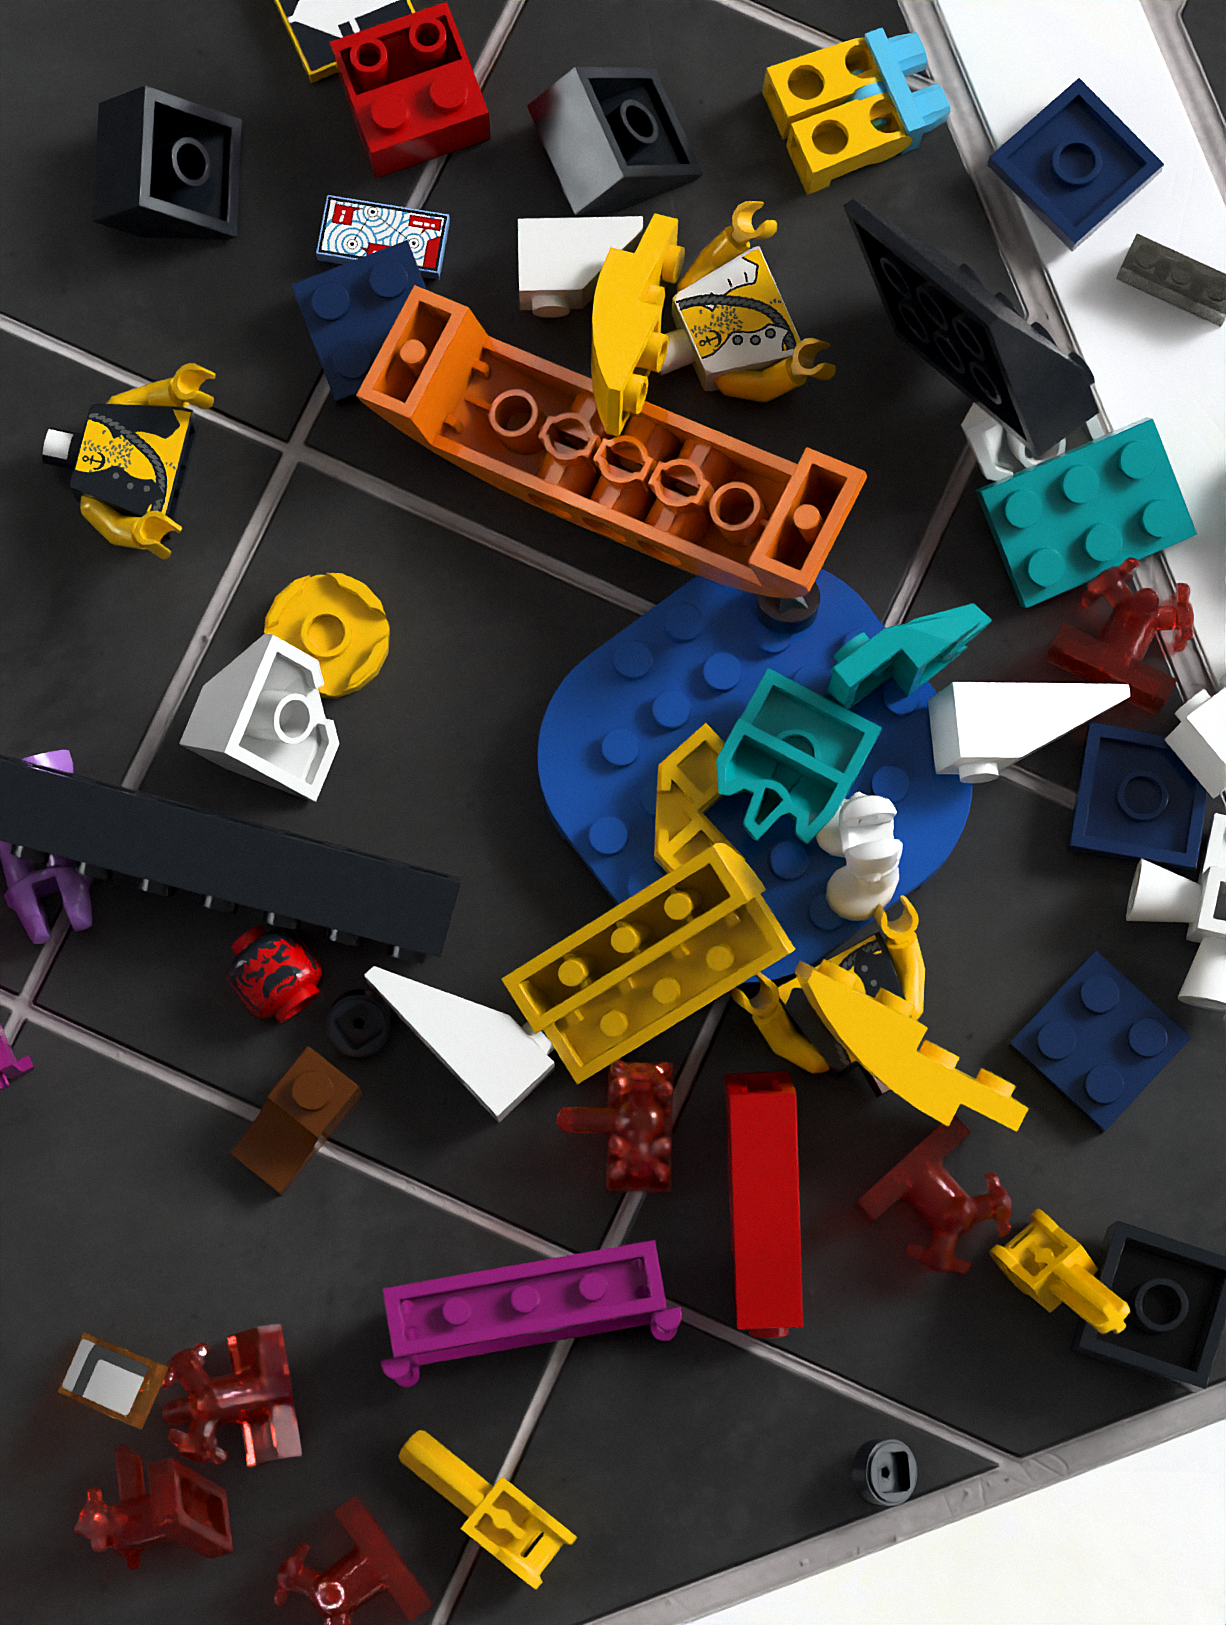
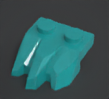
[826,603,992,710]
[716,668,882,845]

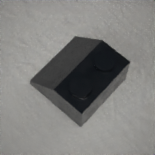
[527,67,703,215]
[93,85,242,240]

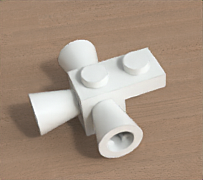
[1126,813,1226,1012]

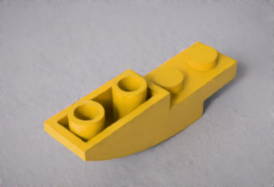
[591,213,685,437]
[794,959,1029,1132]

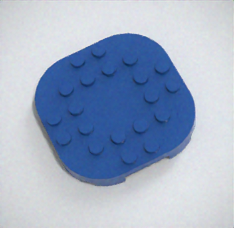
[537,569,973,990]

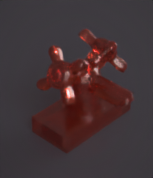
[1044,557,1194,716]
[556,1060,673,1194]

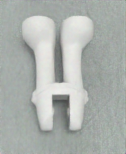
[815,792,903,921]

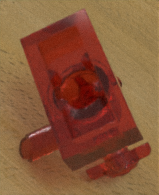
[853,1115,1012,1273]
[159,1324,302,1466]
[74,1443,233,1571]
[274,1496,435,1625]

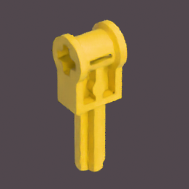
[989,1208,1130,1334]
[398,1430,578,1590]

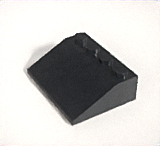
[843,198,1099,457]

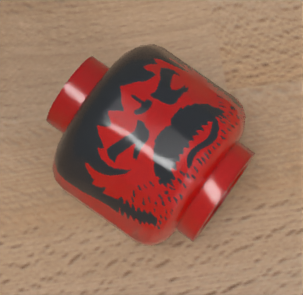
[226,925,322,1023]

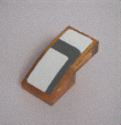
[57,1331,169,1430]

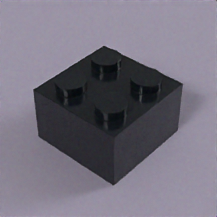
[1069,1221,1226,1392]

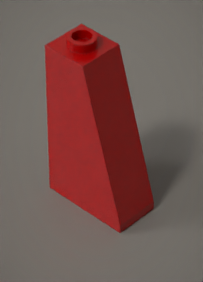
[724,1071,803,1338]

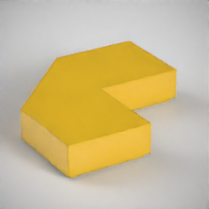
[654,723,746,874]

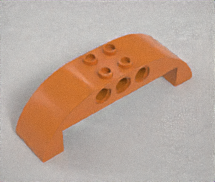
[356,285,867,599]

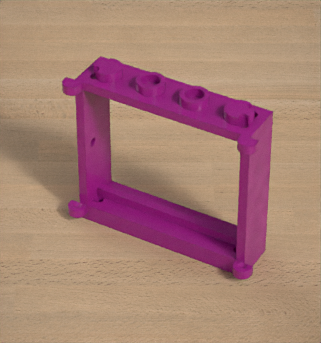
[381,1240,682,1388]

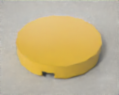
[264,573,390,699]

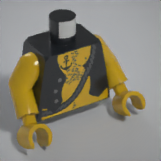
[42,363,216,559]
[731,895,925,1098]

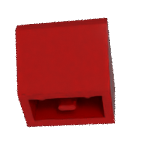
[330,2,491,179]

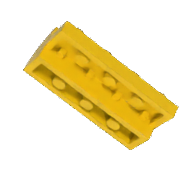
[502,843,795,1084]

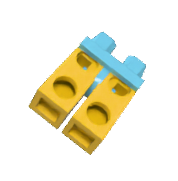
[762,28,951,195]

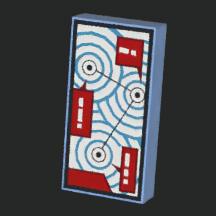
[316,195,450,280]

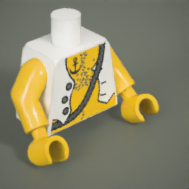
[658,201,836,402]

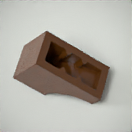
[230,1046,363,1195]

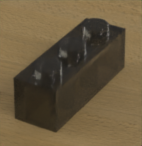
[1116,233,1226,327]

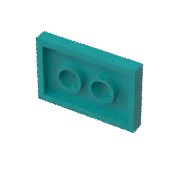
[975,417,1197,608]

